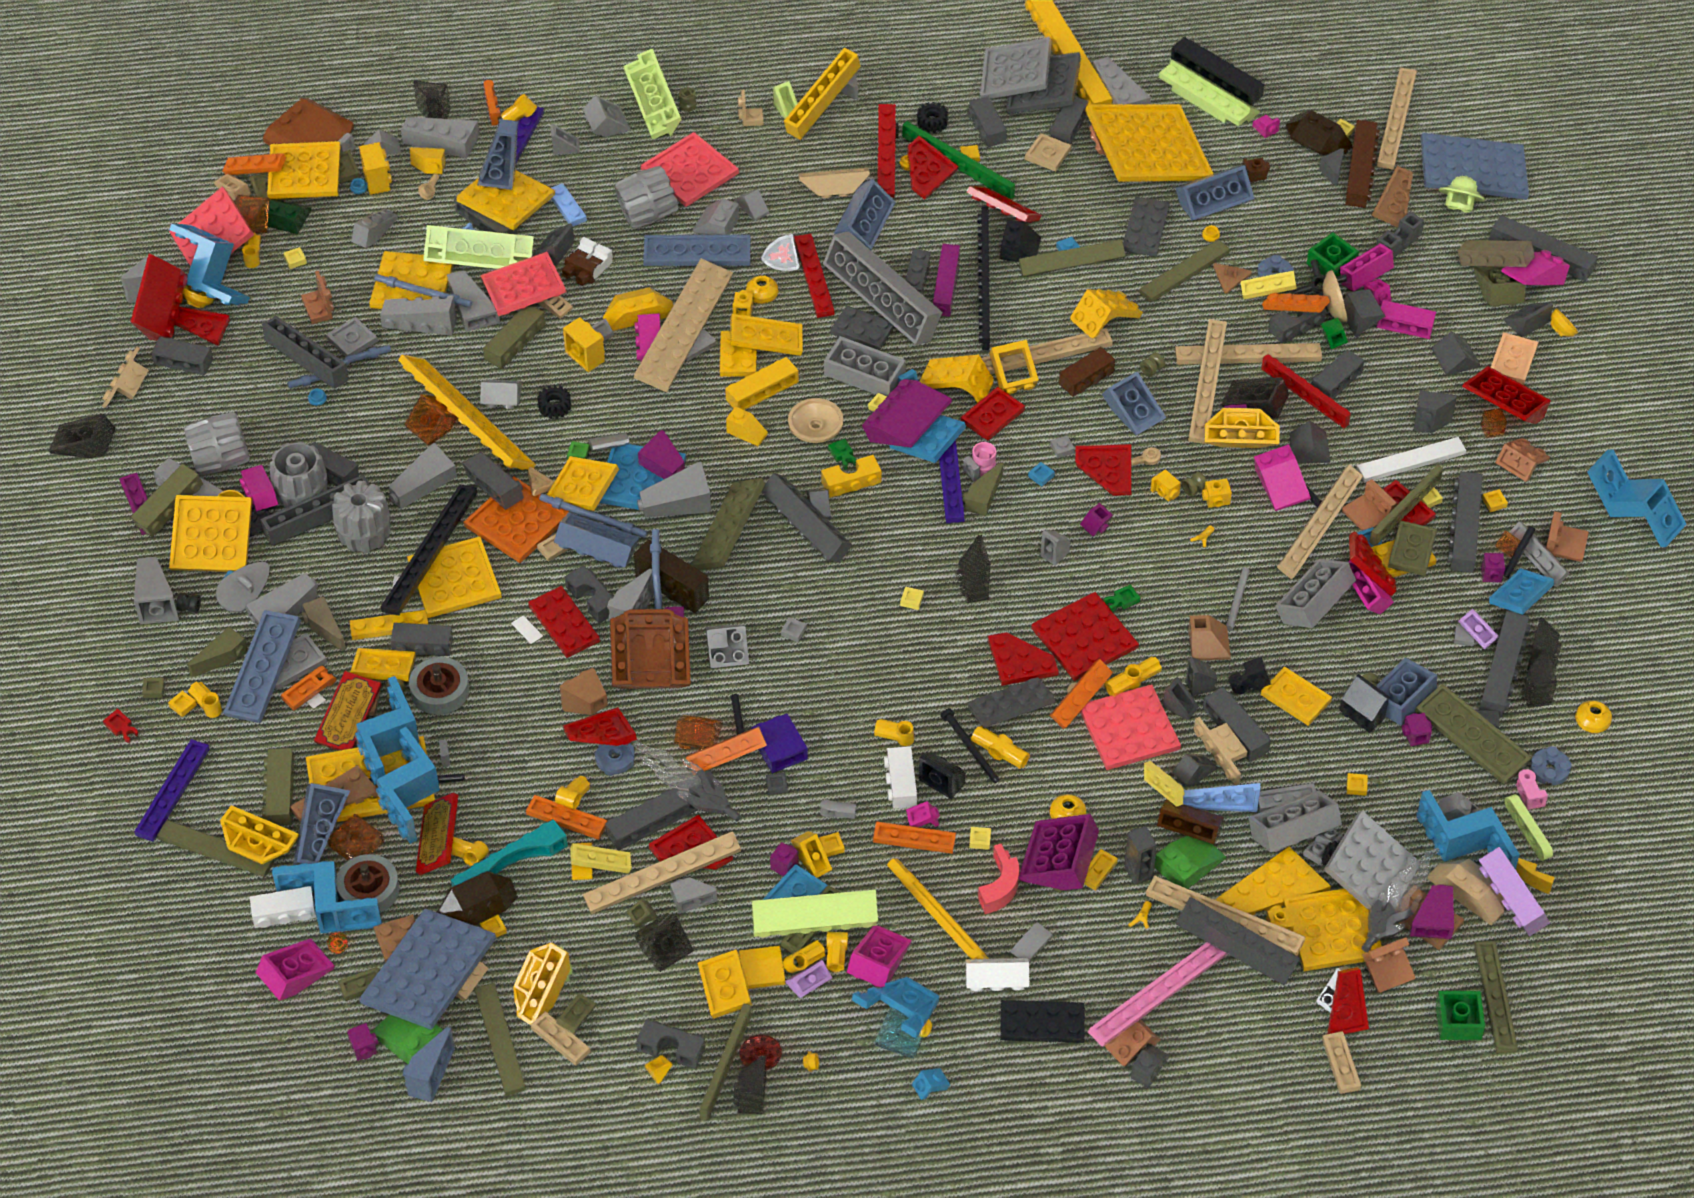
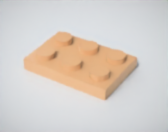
[1491,332,1538,385]

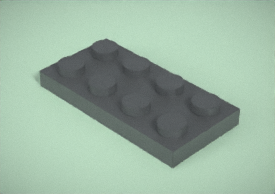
[1123,196,1170,257]
[967,677,1055,728]

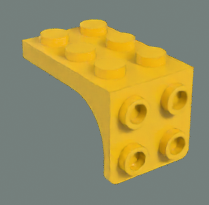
[1070,289,1143,338]
[919,355,994,403]

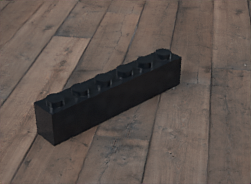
[1171,36,1265,106]

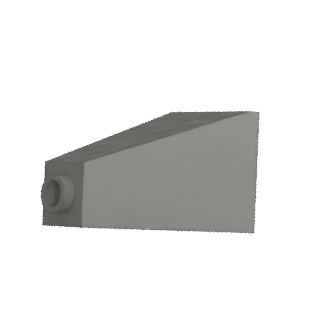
[637,462,711,517]
[134,557,179,625]

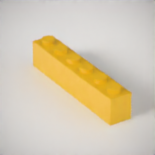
[784,48,861,140]

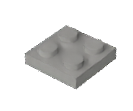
[326,317,378,357]

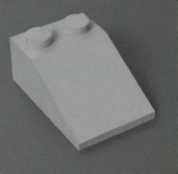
[607,569,654,621]

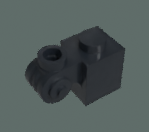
[1228,656,1271,694]

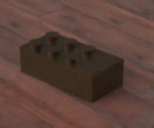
[634,539,709,613]

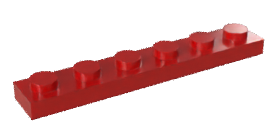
[878,104,896,198]
[794,234,834,318]
[1261,354,1351,429]

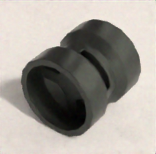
[176,592,201,613]

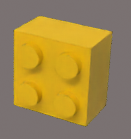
[359,142,392,195]
[563,317,605,372]

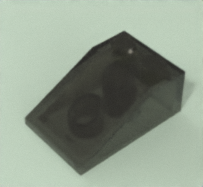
[1222,377,1289,419]
[49,413,116,459]
[955,535,990,603]

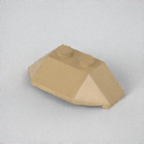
[798,168,870,198]
[1427,859,1504,926]

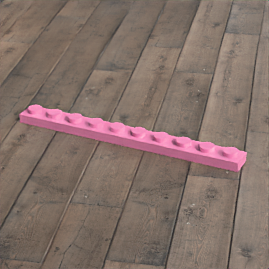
[1088,942,1228,1047]

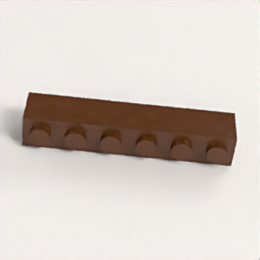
[1345,120,1380,208]

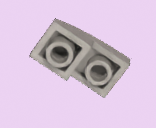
[1303,829,1343,865]
[1010,922,1053,962]

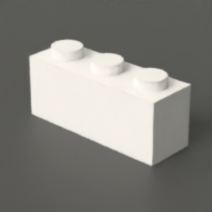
[884,746,917,809]
[250,886,316,928]
[965,958,1029,991]

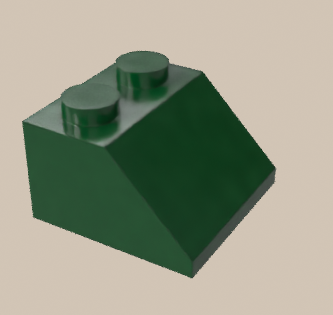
[263,200,312,234]

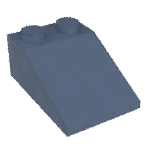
[1102,371,1166,436]
[403,1027,455,1102]

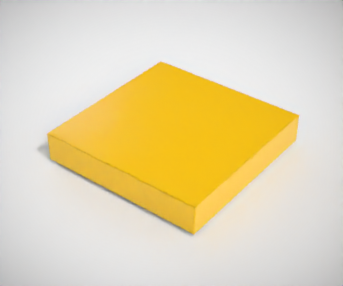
[739,946,785,989]

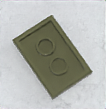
[1388,521,1437,576]

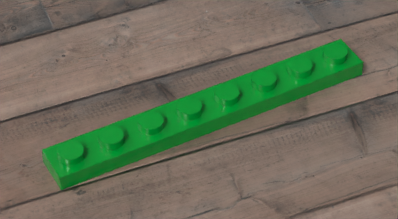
[902,121,1015,199]

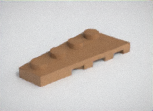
[1372,165,1413,227]
[290,765,378,822]

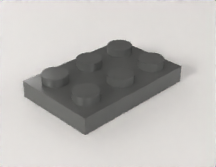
[830,305,895,351]

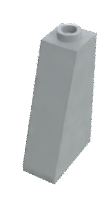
[447,270,500,332]
[389,443,457,509]
[246,573,318,627]

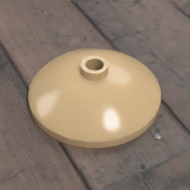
[1323,270,1347,323]
[788,398,843,443]

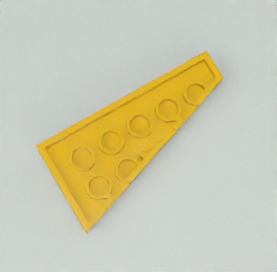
[1215,846,1331,915]

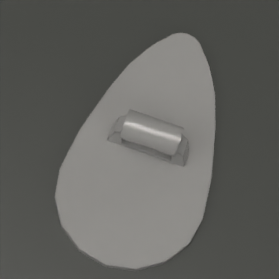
[216,562,270,613]

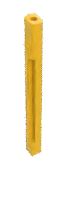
[887,858,989,959]

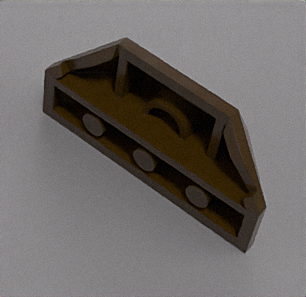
[1285,110,1353,156]
[437,871,518,926]

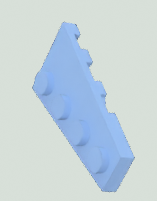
[1183,783,1260,812]

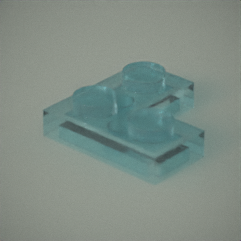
[875,1008,922,1059]

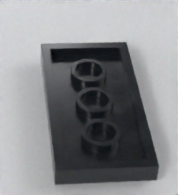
[1000,1000,1085,1043]

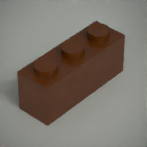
[1059,347,1115,397]
[1157,799,1224,844]

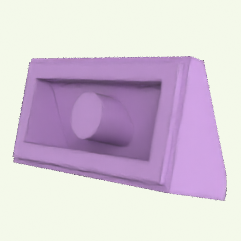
[1458,609,1499,650]
[785,960,832,998]

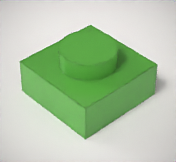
[567,441,590,460]

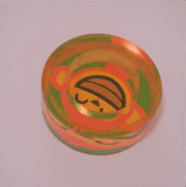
[327,933,348,954]

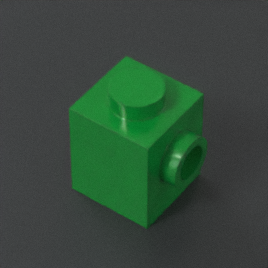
[1321,317,1348,349]

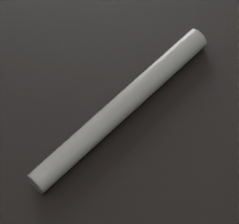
[1226,567,1250,631]

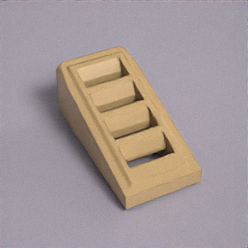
[214,174,251,203]
[538,295,573,319]

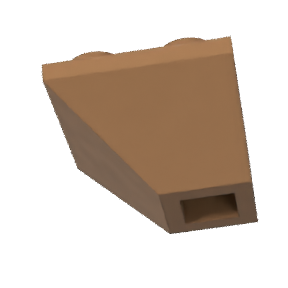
[1188,615,1231,660]
[560,667,608,715]

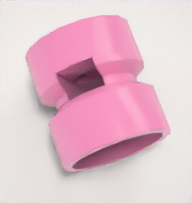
[972,442,996,477]

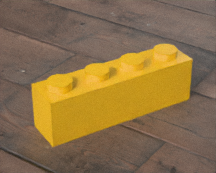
[725,357,799,410]

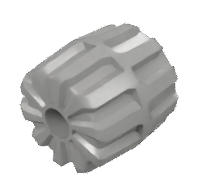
[615,166,678,228]
[184,412,250,475]
[269,441,328,509]
[332,481,391,553]

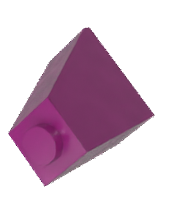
[638,430,685,479]
[1410,884,1454,939]

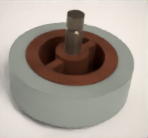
[409,657,469,715]
[336,854,399,913]

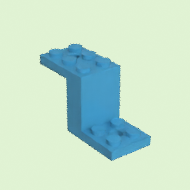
[170,223,250,305]
[1587,449,1686,547]
[355,676,420,785]
[376,727,440,844]
[1416,790,1520,870]
[272,861,382,934]

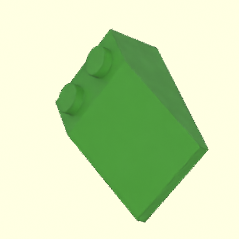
[1154,836,1226,889]
[370,1015,443,1064]

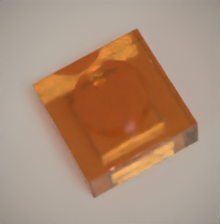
[1495,530,1521,557]

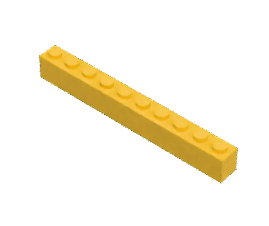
[1025,0,1113,104]

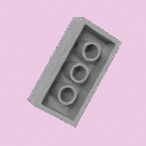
[824,336,906,396]
[1275,559,1356,628]
[1248,790,1342,852]

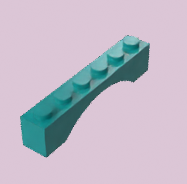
[451,819,568,887]

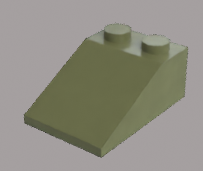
[1473,266,1526,307]

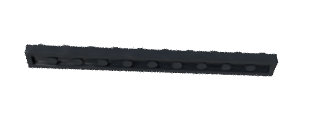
[978,207,990,350]
[380,484,478,616]

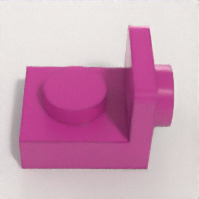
[1252,114,1280,138]
[1363,279,1392,306]
[906,801,940,827]

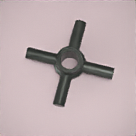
[1293,260,1347,310]

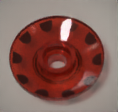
[740,1035,782,1071]

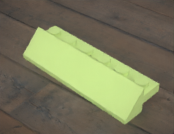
[623,49,682,139]
[1159,59,1260,126]
[423,225,534,269]
[752,890,878,937]

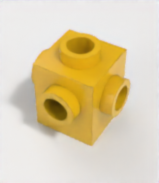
[1202,479,1232,508]

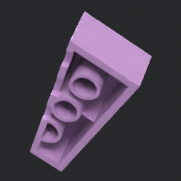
[1479,847,1550,937]

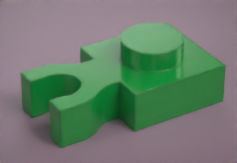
[828,438,856,470]
[1103,584,1140,612]

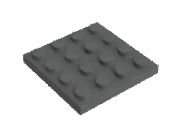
[1006,52,1081,114]

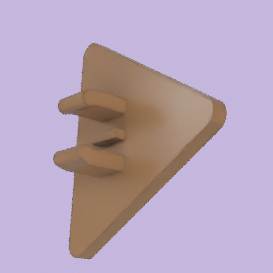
[1213,263,1252,293]

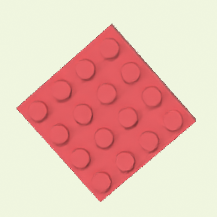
[641,132,739,207]
[169,187,254,266]
[480,252,566,316]
[1080,684,1181,770]

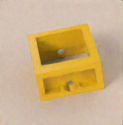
[989,340,1039,395]

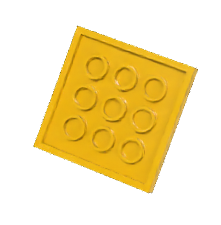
[267,141,341,199]
[456,170,555,230]
[369,251,454,309]
[169,495,253,572]
[407,536,502,618]
[1283,888,1382,971]

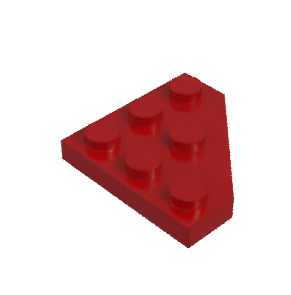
[907,136,958,200]
[1075,444,1132,496]
[1349,531,1396,596]
[988,632,1059,686]
[563,707,637,746]
[648,815,733,870]

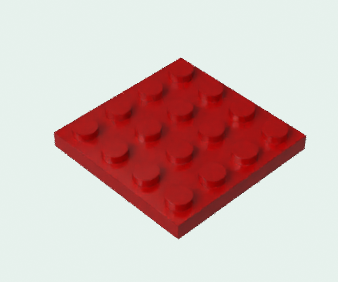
[1031,592,1139,681]

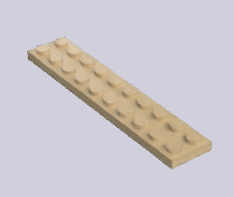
[634,259,733,392]

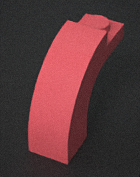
[978,844,1019,915]

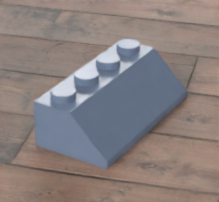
[1175,165,1255,220]
[834,179,896,250]
[554,512,640,568]

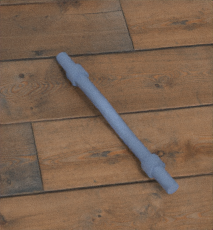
[374,274,472,308]
[287,345,391,389]
[539,493,648,538]
[650,529,662,609]

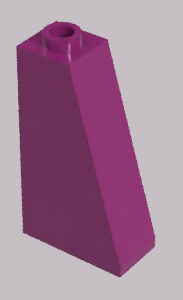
[933,243,960,317]

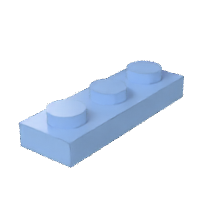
[551,183,587,226]

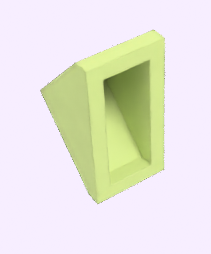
[773,81,798,119]

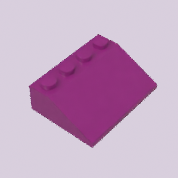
[862,379,952,448]
[1018,814,1099,890]

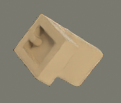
[738,90,764,126]

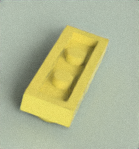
[1241,271,1297,300]
[1144,761,1184,807]
[570,843,631,874]

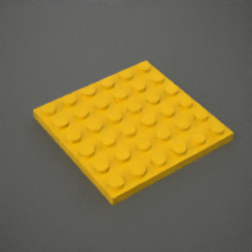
[1085,104,1214,182]

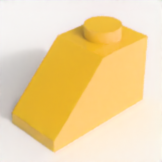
[410,147,446,174]
[726,406,768,447]
[791,831,832,878]

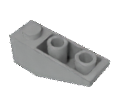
[351,209,398,248]

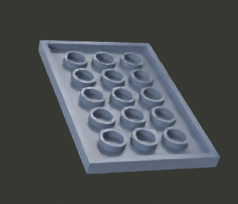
[1420,133,1529,200]
[359,908,496,1030]

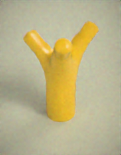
[1190,525,1215,548]
[1128,901,1152,929]

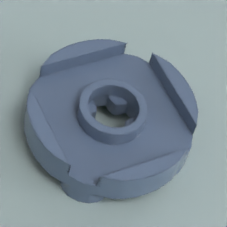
[1257,255,1294,278]
[595,743,635,776]
[1530,746,1572,785]

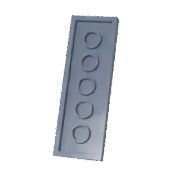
[643,235,751,266]
[223,610,301,723]

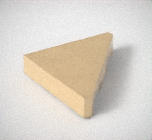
[527,467,554,496]

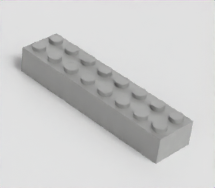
[823,231,942,345]

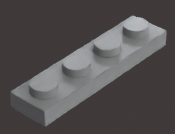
[1507,521,1570,587]

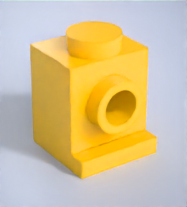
[733,290,753,316]
[1151,469,1181,502]
[1266,905,1294,932]

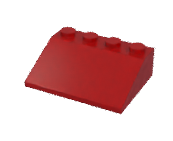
[131,254,188,341]
[1462,366,1551,424]

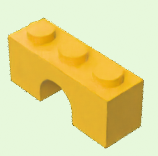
[821,455,882,498]

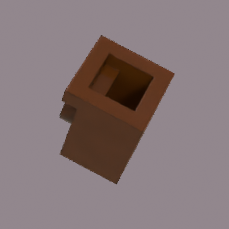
[1242,158,1270,182]

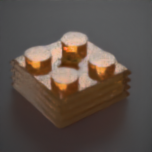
[328,814,384,861]

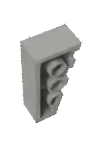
[1092,57,1151,104]
[401,117,480,159]
[380,295,457,336]

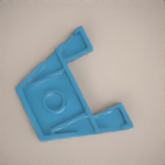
[852,977,939,1038]

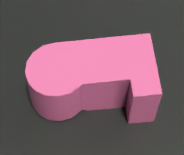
[1516,769,1548,810]

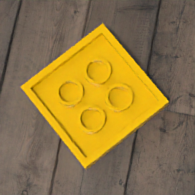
[547,456,619,511]

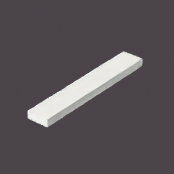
[1356,437,1466,483]

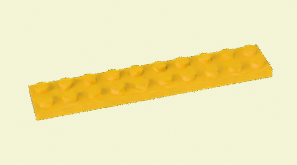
[398,354,536,470]

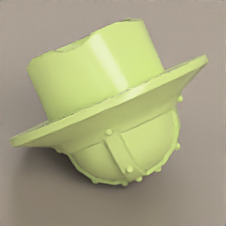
[1439,176,1485,213]

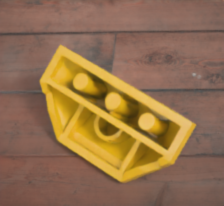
[603,287,674,331]
[1204,408,1279,448]
[220,805,299,865]
[513,942,570,1025]

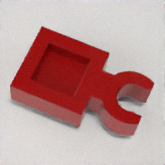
[103,708,138,743]

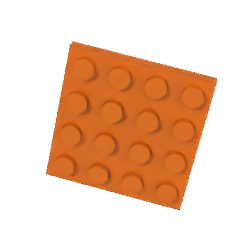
[463,476,569,563]

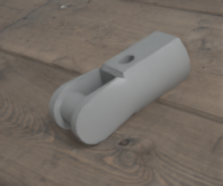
[820,800,857,819]

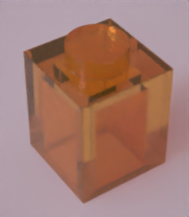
[1481,408,1507,439]

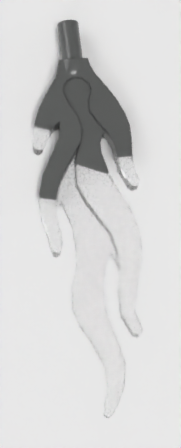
[633,739,741,822]
[1362,848,1439,952]

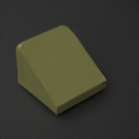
[626,898,658,927]

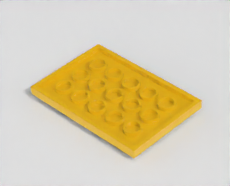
[306,736,435,822]

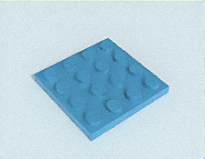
[599,444,686,511]

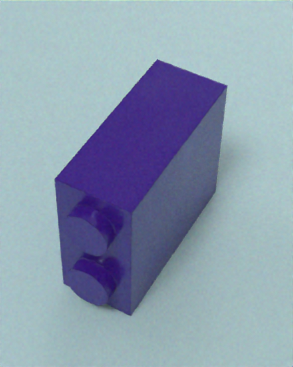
[751,713,808,773]

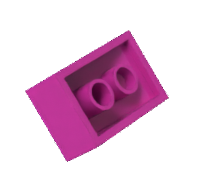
[1501,250,1570,285]
[1254,445,1311,511]
[847,925,912,988]
[255,938,335,1001]

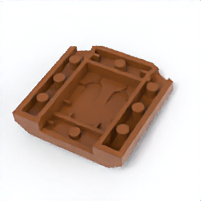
[263,98,354,146]
[610,609,691,689]

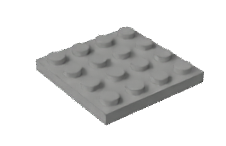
[980,37,1052,99]
[1324,810,1421,911]

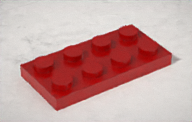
[967,186,1042,223]
[528,586,600,658]

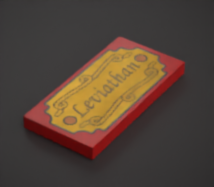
[314,671,382,751]
[416,792,459,875]

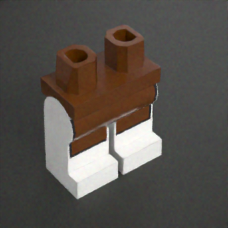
[562,237,612,286]

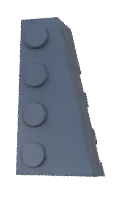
[477,119,518,190]
[293,783,350,865]

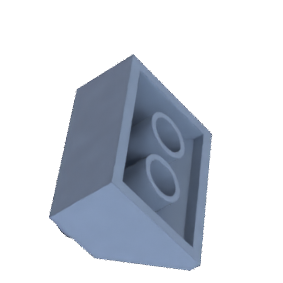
[1376,657,1437,726]

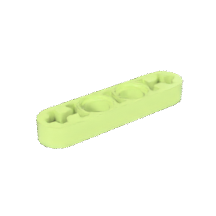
[1505,794,1553,861]

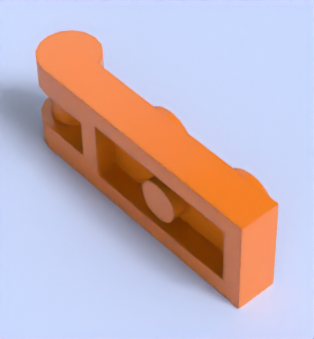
[484,80,501,126]
[281,665,336,711]

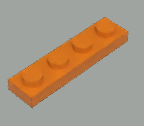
[222,153,287,175]
[1262,293,1330,313]
[1049,659,1113,729]
[686,726,767,776]
[526,795,607,840]
[873,822,956,854]

